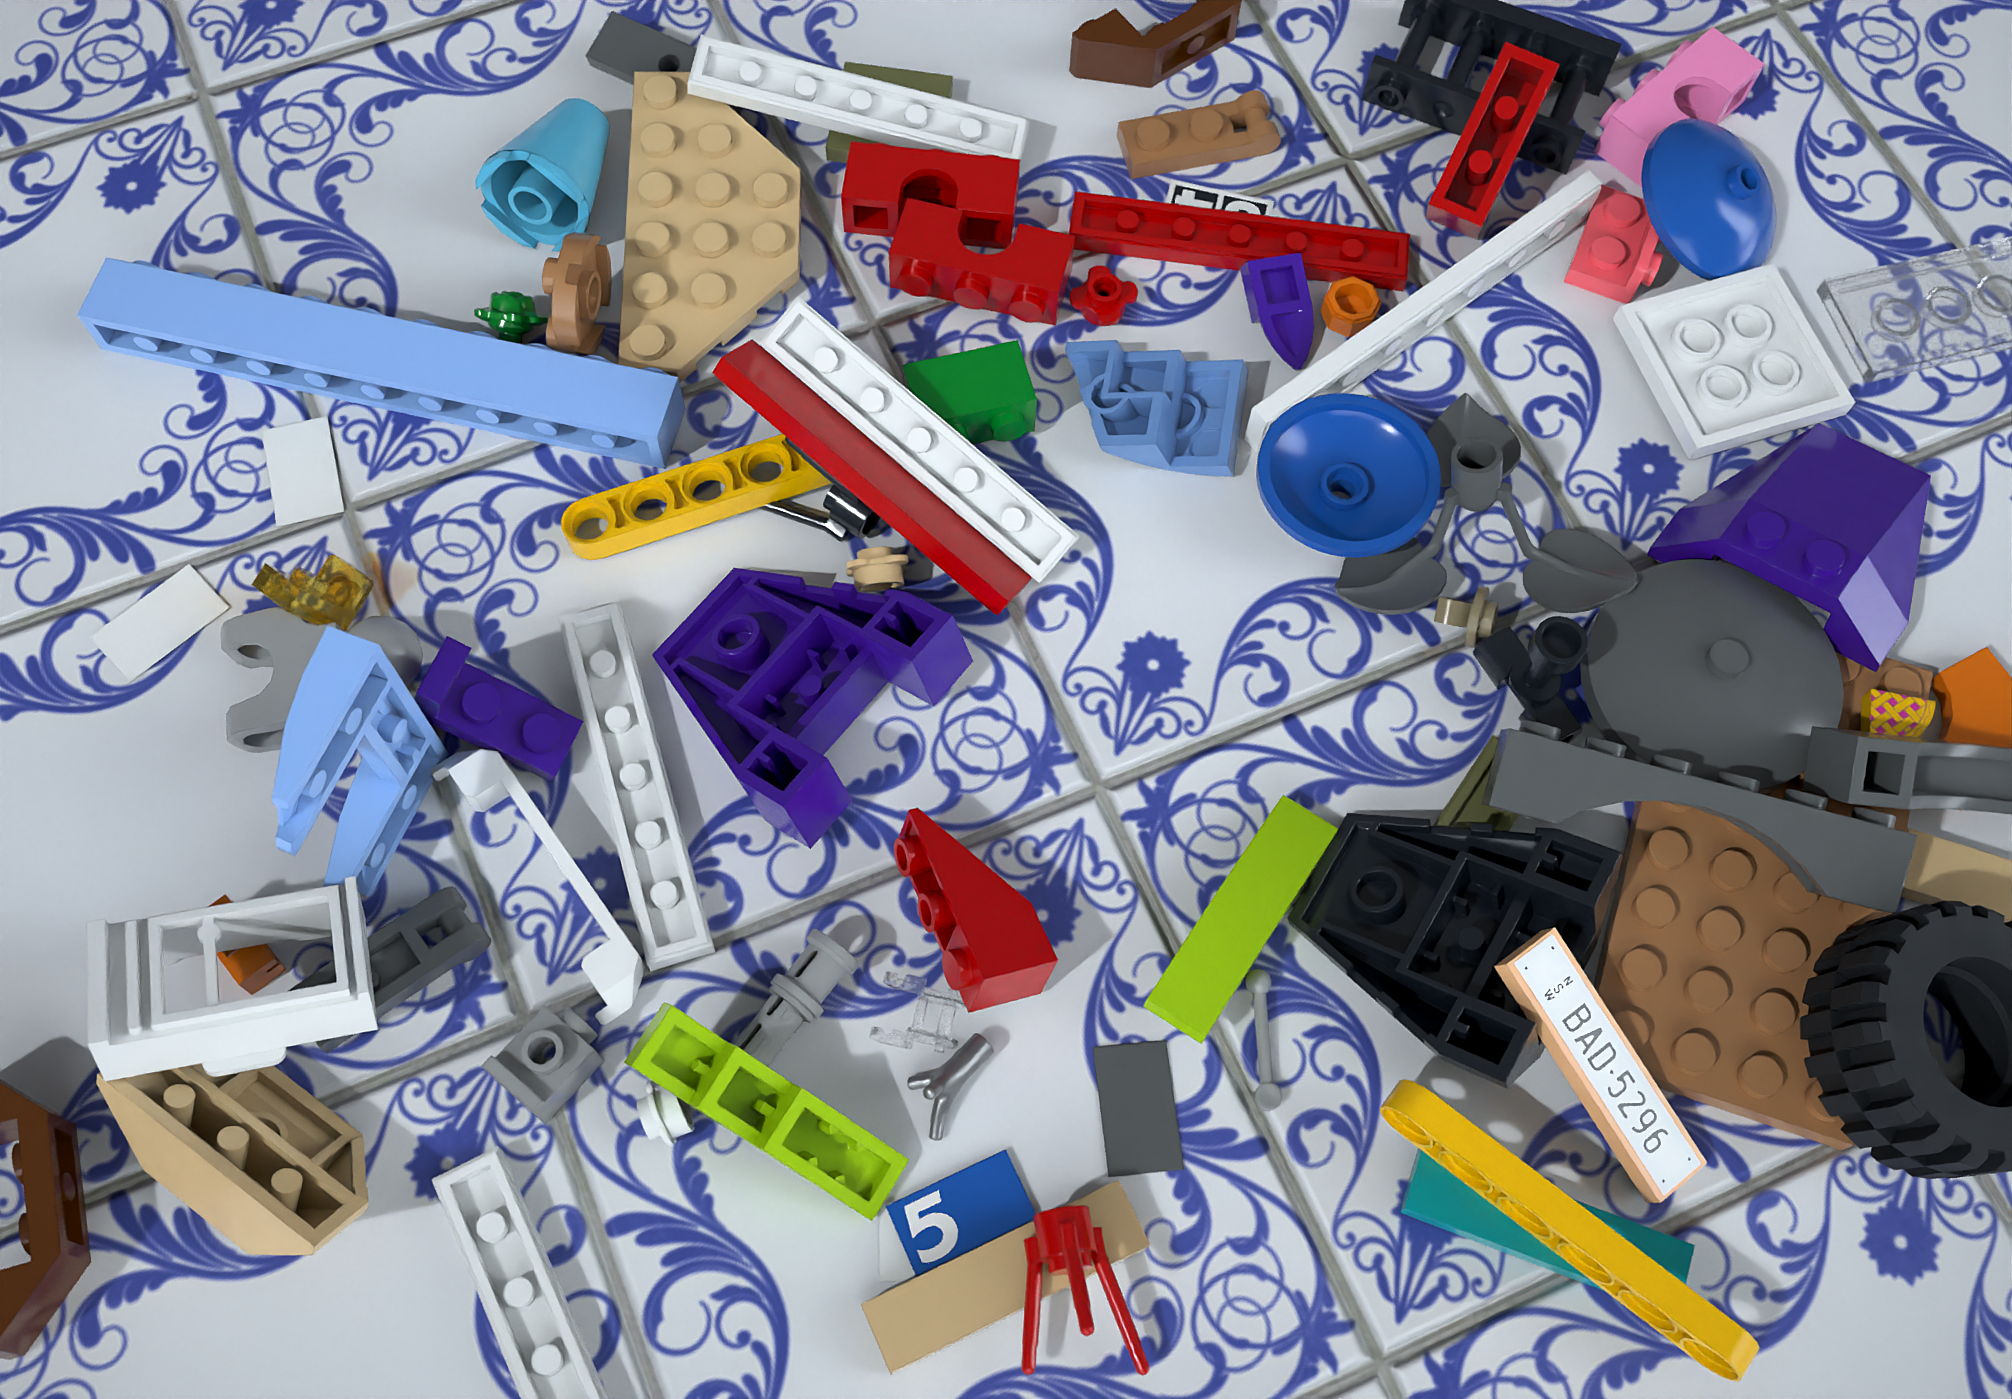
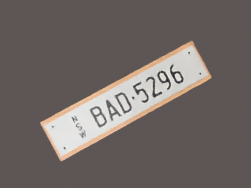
[1494,927,1707,1203]

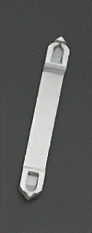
[430,749,645,1025]

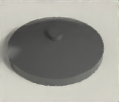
[1580,559,1844,795]

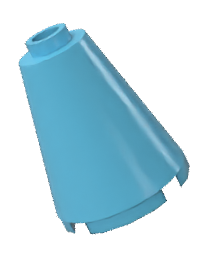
[475,98,610,252]

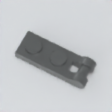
[288,886,492,1053]

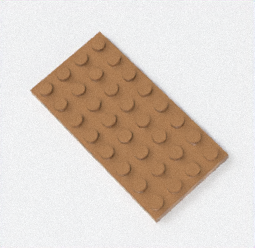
[1593,652,1933,1150]

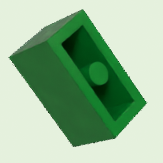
[902,340,1037,445]

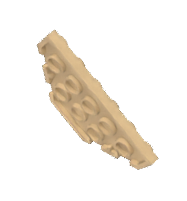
[618,72,802,383]

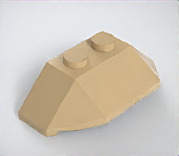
[96,1063,369,1256]

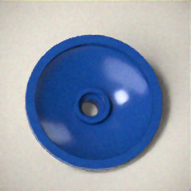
[1641,118,1776,281]
[1256,393,1441,558]

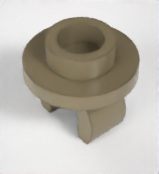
[1434,586,1499,648]

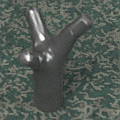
[907,1033,994,1141]

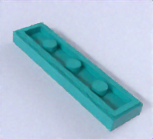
[1400,1148,1695,1292]

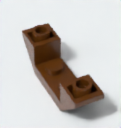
[1069,0,1242,88]
[0,1079,91,1360]

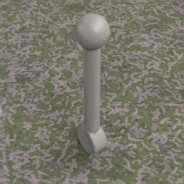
[1245,969,1282,1111]

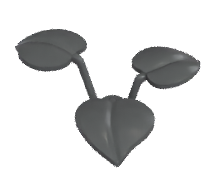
[1334,393,1638,615]

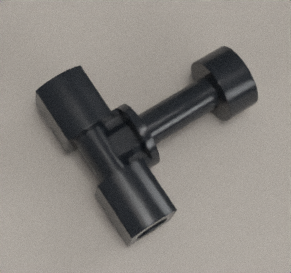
[1473,616,1588,743]

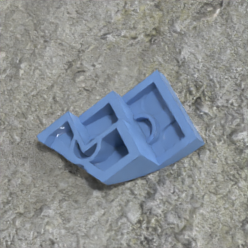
[1065,340,1249,477]

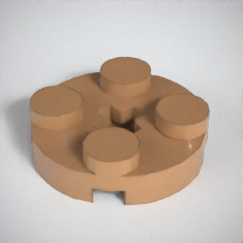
[542,232,612,355]

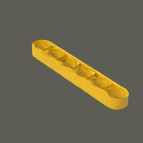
[561,415,896,560]
[1380,1079,1760,1382]

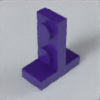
[414,636,584,782]

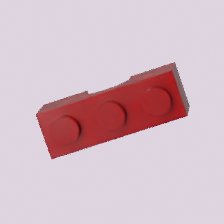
[841,142,1020,249]
[888,198,1075,326]

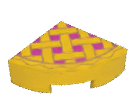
[1860,689,1936,737]

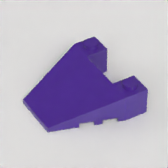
[652,568,973,849]

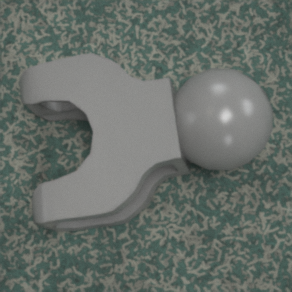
[221,607,423,753]

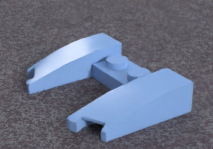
[272,625,448,896]

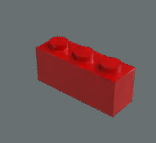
[1425,42,1560,240]

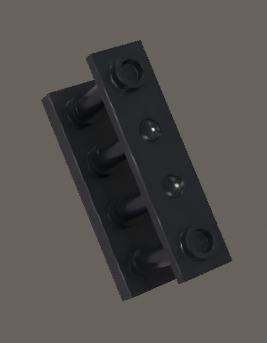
[1361,0,1622,175]

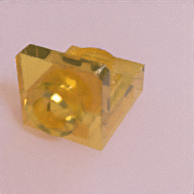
[251,554,374,632]

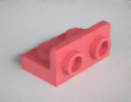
[1564,185,1664,304]

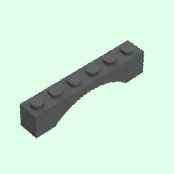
[1481,720,1917,914]
[1802,726,2012,815]

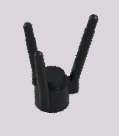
[758,437,881,542]

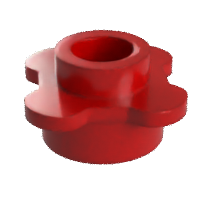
[1070,265,1138,326]

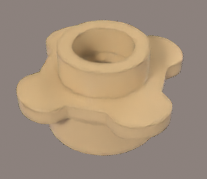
[846,546,909,592]

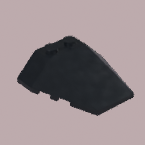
[1287,813,1623,1088]

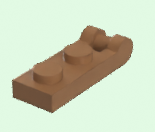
[1117,90,1281,179]

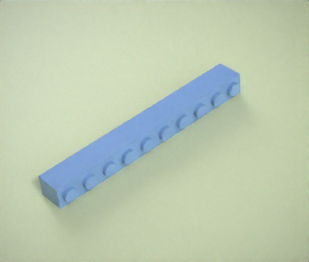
[77,257,686,469]

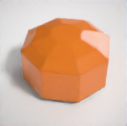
[1320,277,1382,338]

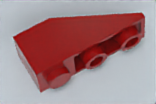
[894,808,1058,1013]

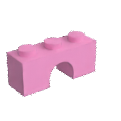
[1594,26,1765,188]

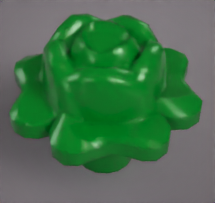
[474,291,548,344]

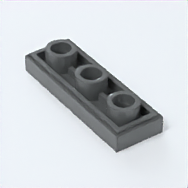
[585,11,743,115]

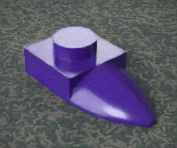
[1240,253,1314,371]

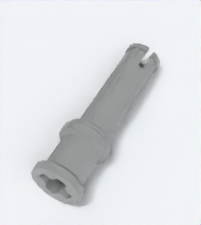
[733,928,860,1067]

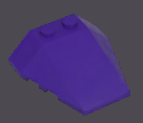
[1647,423,1931,672]

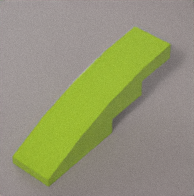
[1143,795,1338,1044]
[624,1002,909,1221]

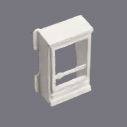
[86,876,378,1082]

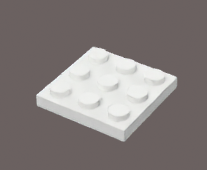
[1613,263,1855,461]

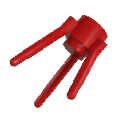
[1021,1205,1150,1375]

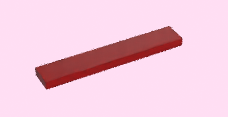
[1069,191,1410,292]
[712,339,1032,616]

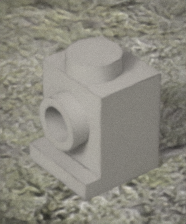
[481,1005,603,1125]

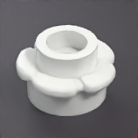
[636,1080,694,1146]

